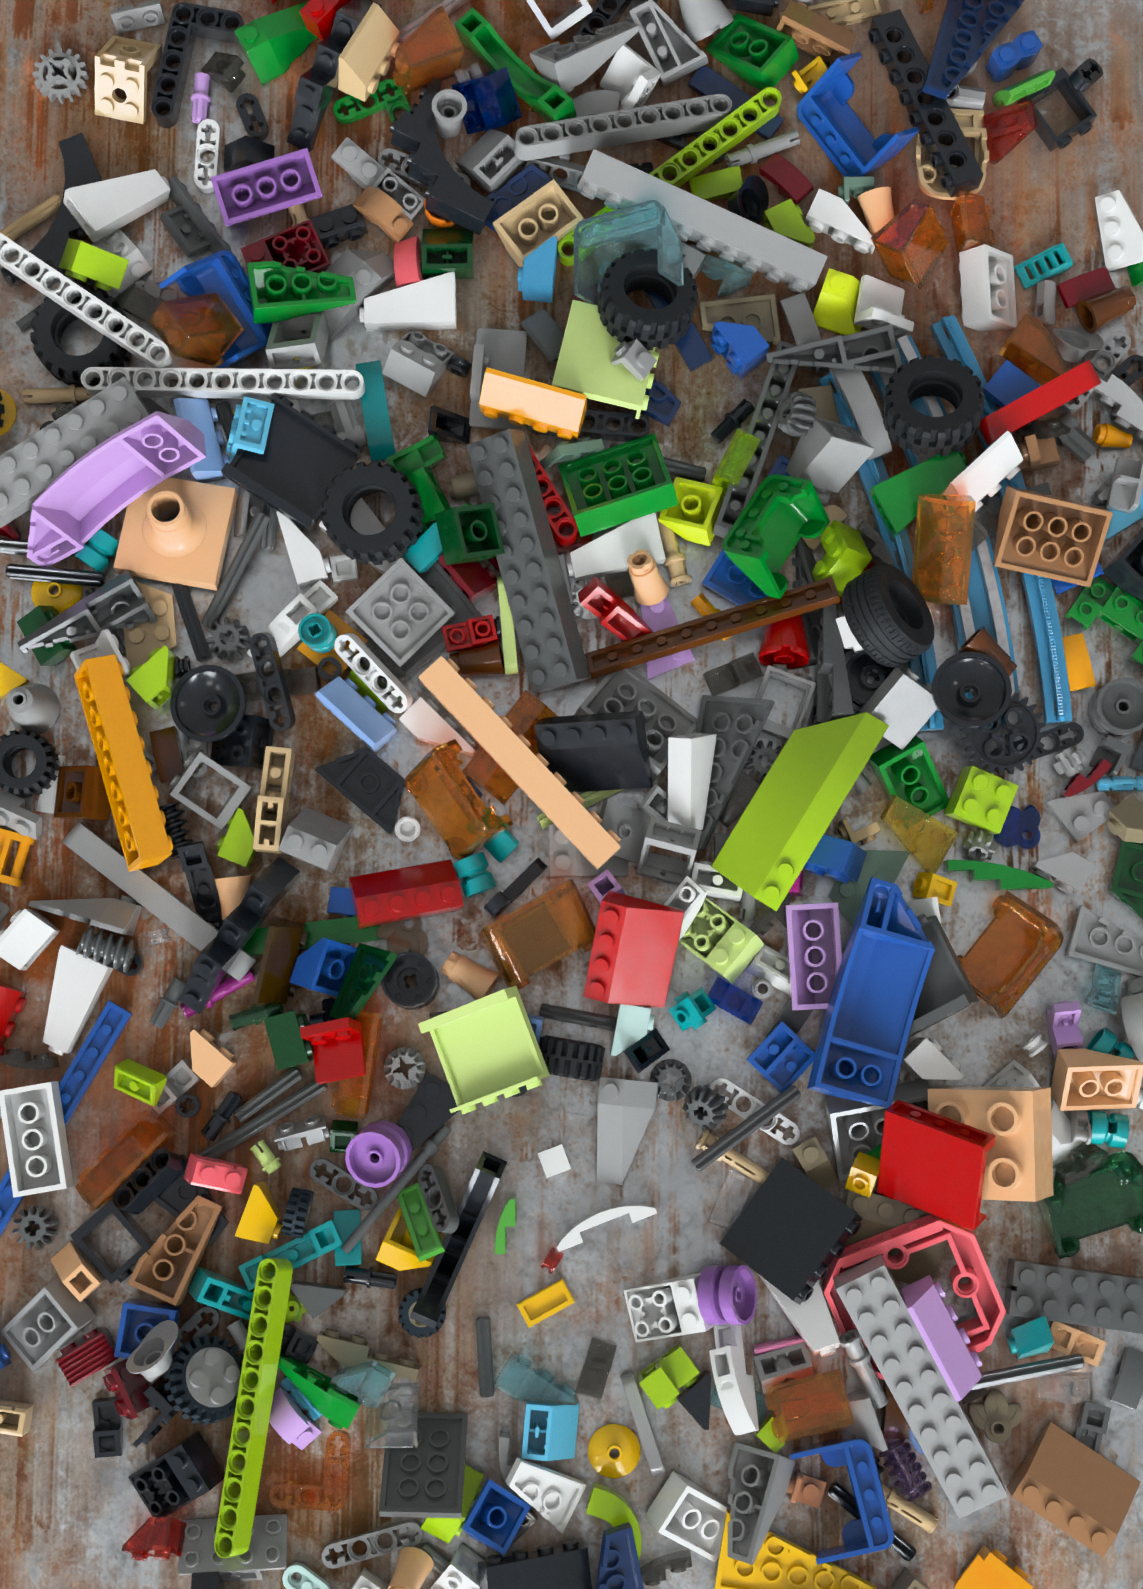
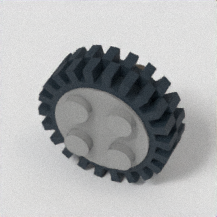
[164,1335,244,1425]

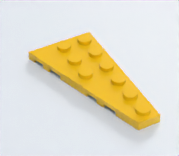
[714,1508,877,1589]

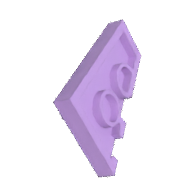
[640,596,695,681]

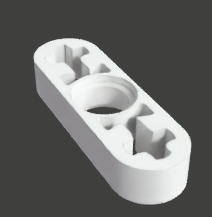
[194,119,222,194]

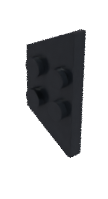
[315,746,406,835]

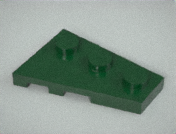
[329,943,398,1020]

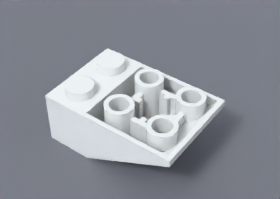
[623,1272,716,1343]

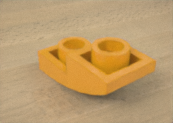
[1062,633,1096,692]

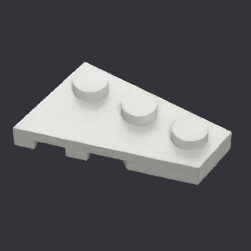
[1095,190,1143,272]
[505,1457,586,1534]

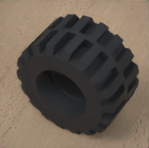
[0,730,60,797]
[539,1035,605,1082]

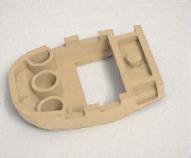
[915,108,989,201]

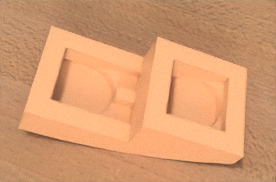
[1050,1321,1107,1367]

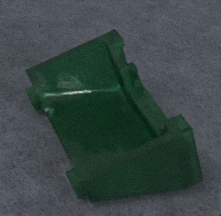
[1039,1152,1143,1259]

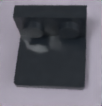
[210,715,274,771]
[133,1376,178,1448]

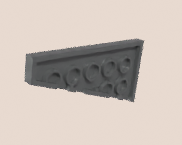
[696,695,775,850]

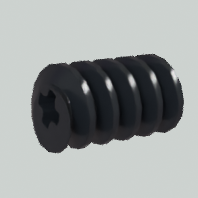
[159,802,193,859]

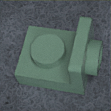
[837,177,874,205]

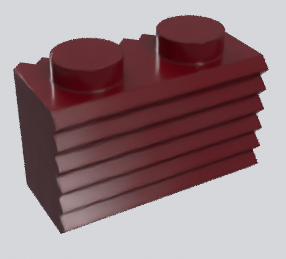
[56,1328,120,1387]

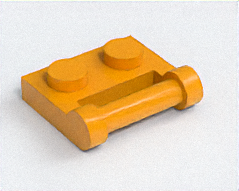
[0,828,35,888]

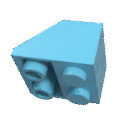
[521,1398,579,1461]

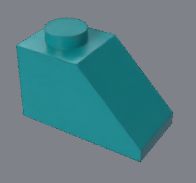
[1007,1316,1054,1361]

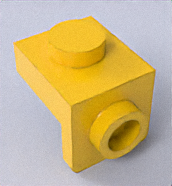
[792,56,829,94]

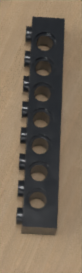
[868,9,984,198]

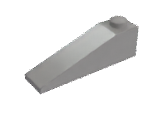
[529,20,640,93]

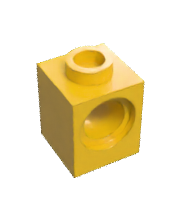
[845,1152,880,1198]

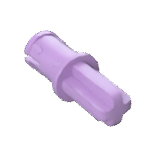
[190,72,211,125]

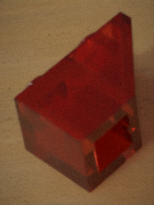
[122,1517,187,1561]

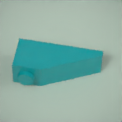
[188,1267,254,1320]

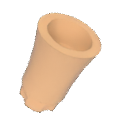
[857,187,898,246]
[627,549,669,606]
[214,875,251,920]
[440,951,501,1000]
[388,1547,434,1589]

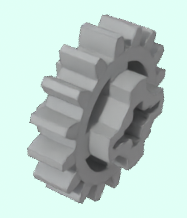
[33,47,89,104]

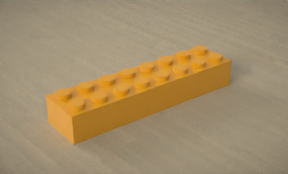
[74,654,173,872]

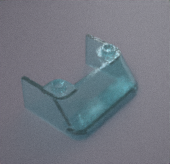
[574,200,684,305]

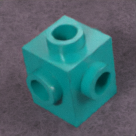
[669,987,717,1031]

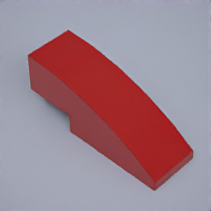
[578,576,653,641]

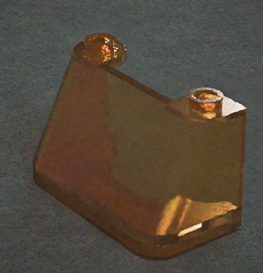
[405,739,513,859]
[478,879,596,990]
[957,890,1064,1019]

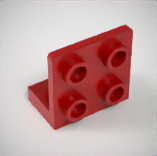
[300,1017,366,1084]

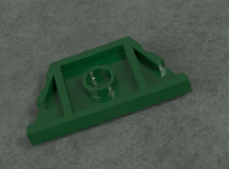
[1109,840,1143,920]

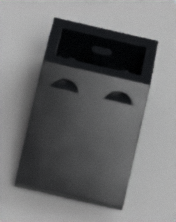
[128,1431,225,1523]

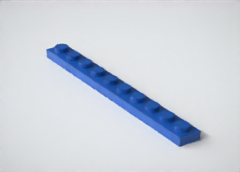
[0,1000,133,1237]

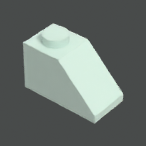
[610,1004,655,1056]

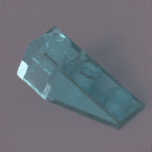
[494,1354,579,1406]

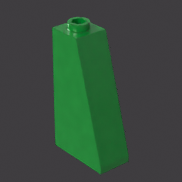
[869,450,967,538]

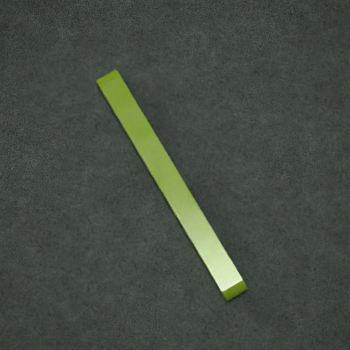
[558,87,782,266]
[214,1258,293,1558]

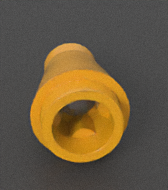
[1092,422,1133,449]

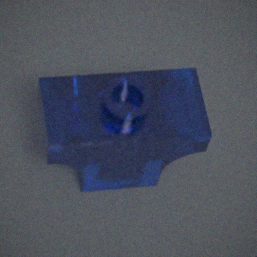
[707,976,763,1025]

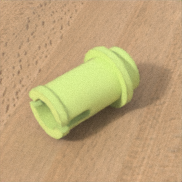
[250,1139,281,1175]

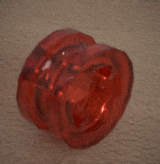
[540,1247,564,1274]

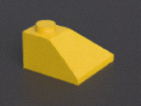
[235,1181,283,1244]
[376,1206,445,1271]

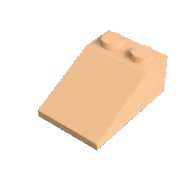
[1051,1048,1143,1111]

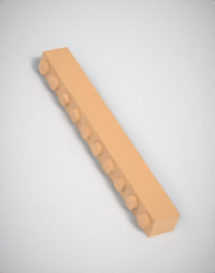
[418,656,621,870]

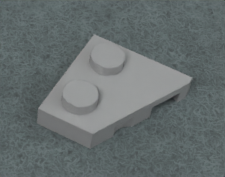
[1045,791,1115,843]

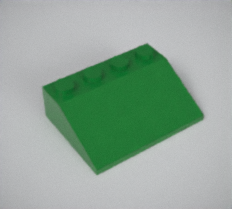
[558,433,679,537]

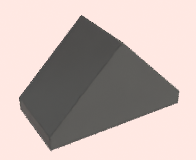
[291,1280,347,1319]

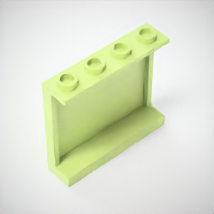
[552,300,659,419]
[418,986,550,1115]

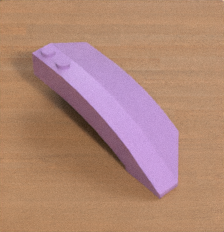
[27,411,206,567]

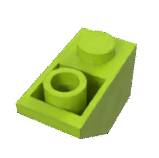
[762,198,815,249]
[216,808,257,869]

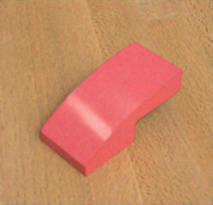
[393,236,423,288]

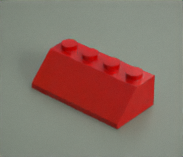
[349,859,464,929]

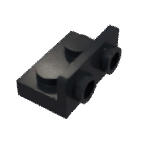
[310,204,368,249]

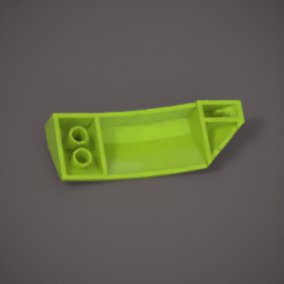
[711,712,889,911]

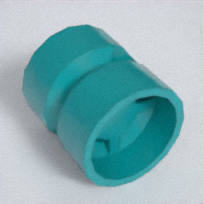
[74,529,119,573]
[298,613,339,654]
[453,852,497,898]
[1086,1027,1135,1059]
[1089,1110,1129,1149]

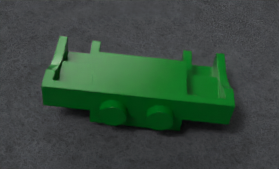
[386,434,472,533]
[1064,576,1143,665]

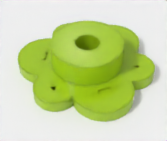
[285,1293,307,1323]

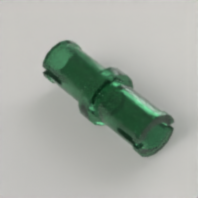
[229,1003,284,1031]

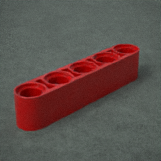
[979,360,1102,445]
[528,444,578,547]

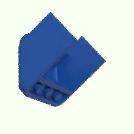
[797,52,920,177]
[159,250,273,368]
[790,1438,894,1565]

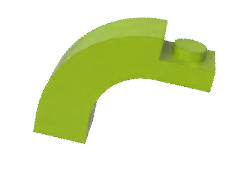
[586,1482,642,1560]

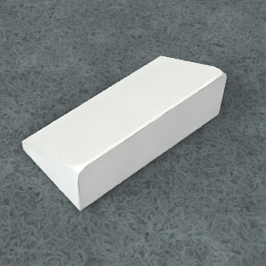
[747,944,791,996]

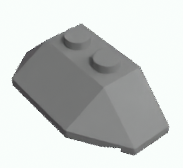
[324,249,395,340]

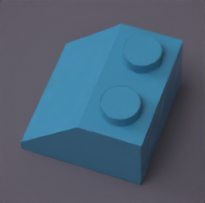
[517,236,557,303]

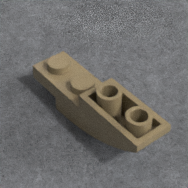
[317,1328,420,1385]

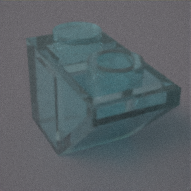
[331,1360,396,1409]

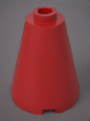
[758,614,810,669]

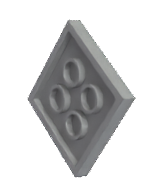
[345,558,455,667]

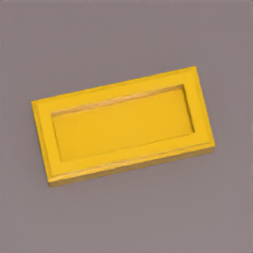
[516,1277,575,1328]

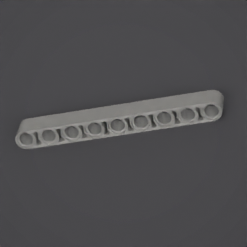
[514,94,732,161]
[62,821,256,981]

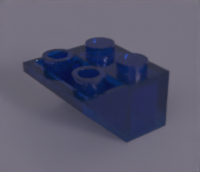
[451,67,522,135]

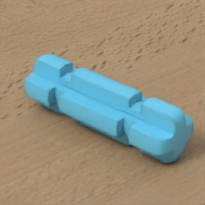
[1096,776,1143,792]
[280,1376,322,1421]

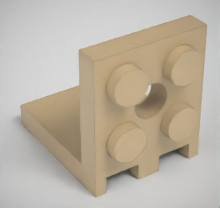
[95,35,162,124]

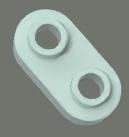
[282,1562,331,1589]

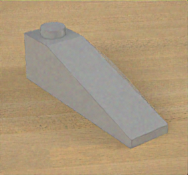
[28,895,142,936]
[597,1077,659,1185]
[728,1442,795,1565]

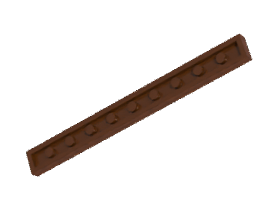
[585,577,840,679]

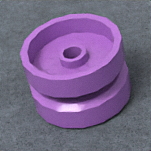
[345,1120,412,1188]
[697,1265,757,1325]

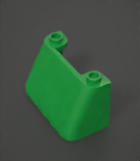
[722,474,830,599]

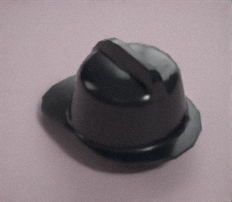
[727,175,769,224]

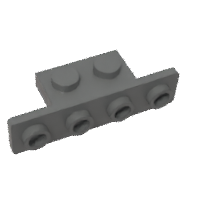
[160,175,232,258]

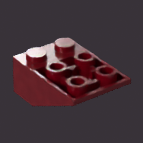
[240,219,331,273]

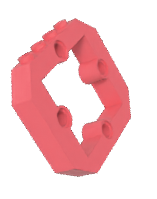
[822,1214,1006,1380]

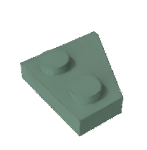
[539,437,604,472]

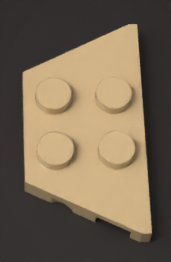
[124,581,178,671]

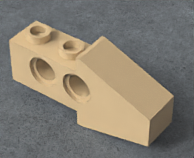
[253,746,295,854]

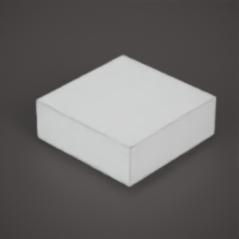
[330,555,359,583]
[537,1144,571,1178]

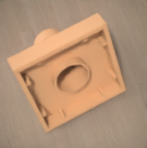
[113,477,238,591]

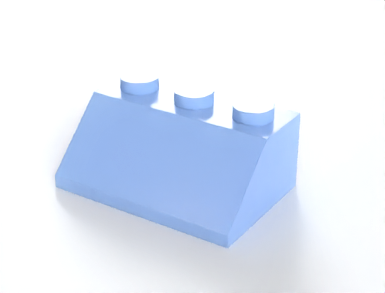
[173,398,230,483]
[315,676,397,754]

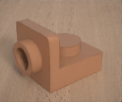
[786,1470,827,1509]

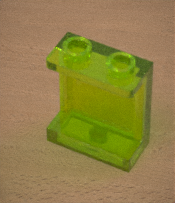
[711,428,761,496]

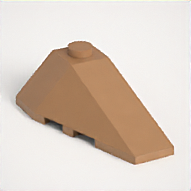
[128,1195,223,1306]

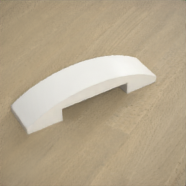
[557,1203,657,1252]

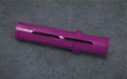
[179,968,256,1019]

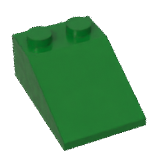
[706,13,799,91]
[869,735,949,829]

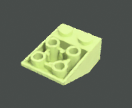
[679,897,764,984]

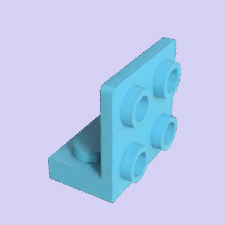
[226,396,274,462]

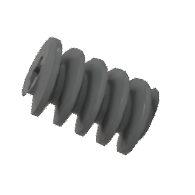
[76,925,136,973]

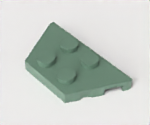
[828,850,910,927]

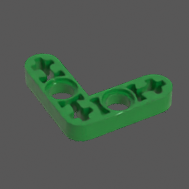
[333,79,411,125]

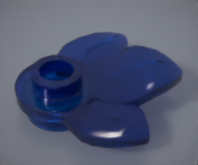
[993,805,1041,849]

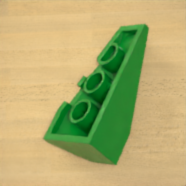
[234,1,318,86]
[247,261,357,324]
[278,1351,365,1429]

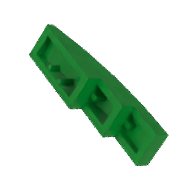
[943,860,1053,891]

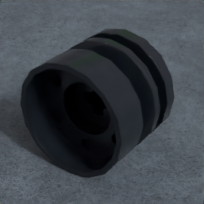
[381,952,440,1010]

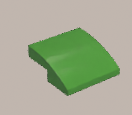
[991,69,1056,108]
[495,1195,517,1254]

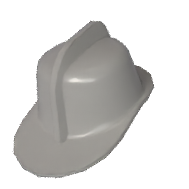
[1051,327,1104,363]
[126,1320,179,1382]

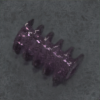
[878,1439,932,1501]

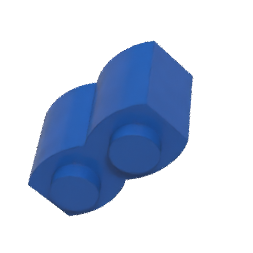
[985,30,1043,82]

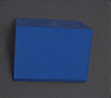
[983,360,1040,407]
[461,1478,531,1556]

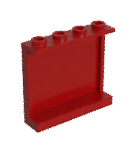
[877,1099,996,1231]

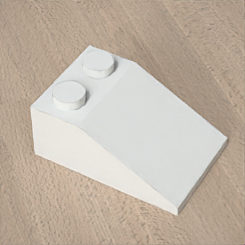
[644,1471,730,1562]

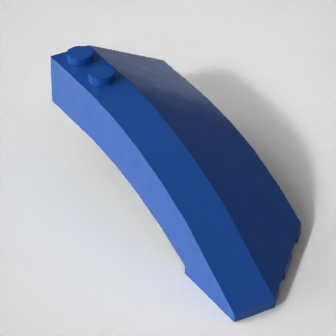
[807,877,936,1108]

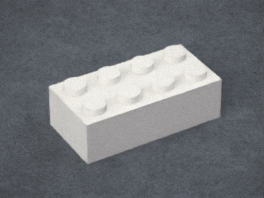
[0,1081,74,1198]

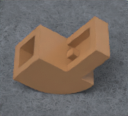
[353,186,414,243]
[1016,434,1060,472]

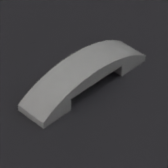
[829,368,892,461]

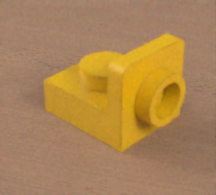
[912,872,958,907]

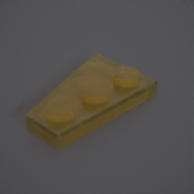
[880,795,958,874]

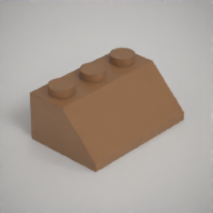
[776,0,857,65]

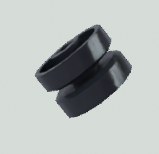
[846,650,895,709]

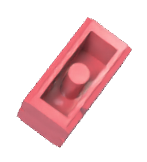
[184,1153,248,1195]

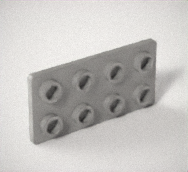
[469,328,527,430]
[178,1514,288,1582]

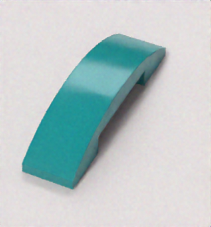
[356,360,396,461]
[238,1220,344,1291]

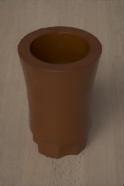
[1076,286,1136,333]
[958,626,1017,676]
[449,639,505,678]

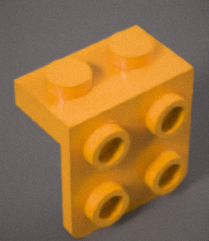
[954,1545,1033,1589]

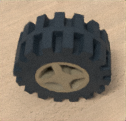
[282,1187,314,1238]
[398,1287,446,1338]

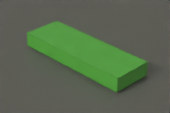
[397,1182,445,1262]

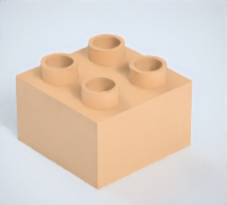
[928,1086,1054,1202]

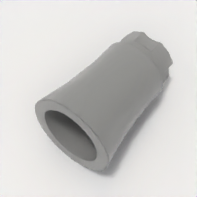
[432,89,467,139]

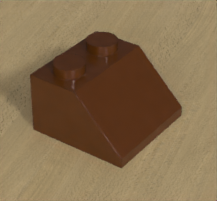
[54,765,111,821]

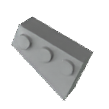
[629,0,708,86]

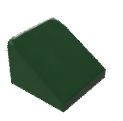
[330,1120,358,1153]

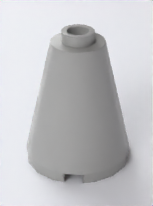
[678,0,734,43]
[6,683,61,734]

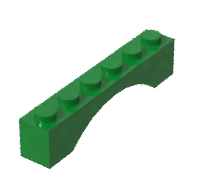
[454,7,577,122]

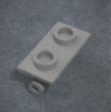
[111,0,166,34]
[274,1115,330,1152]

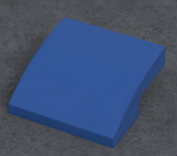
[746,1021,816,1093]

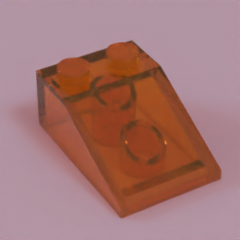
[998,314,1069,385]

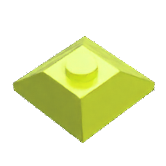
[813,268,862,336]
[658,477,724,546]

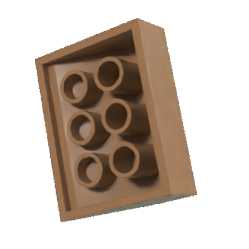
[993,485,1113,587]
[1006,1421,1141,1557]

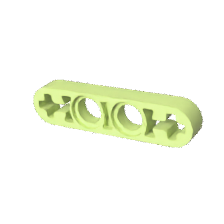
[497,576,518,675]

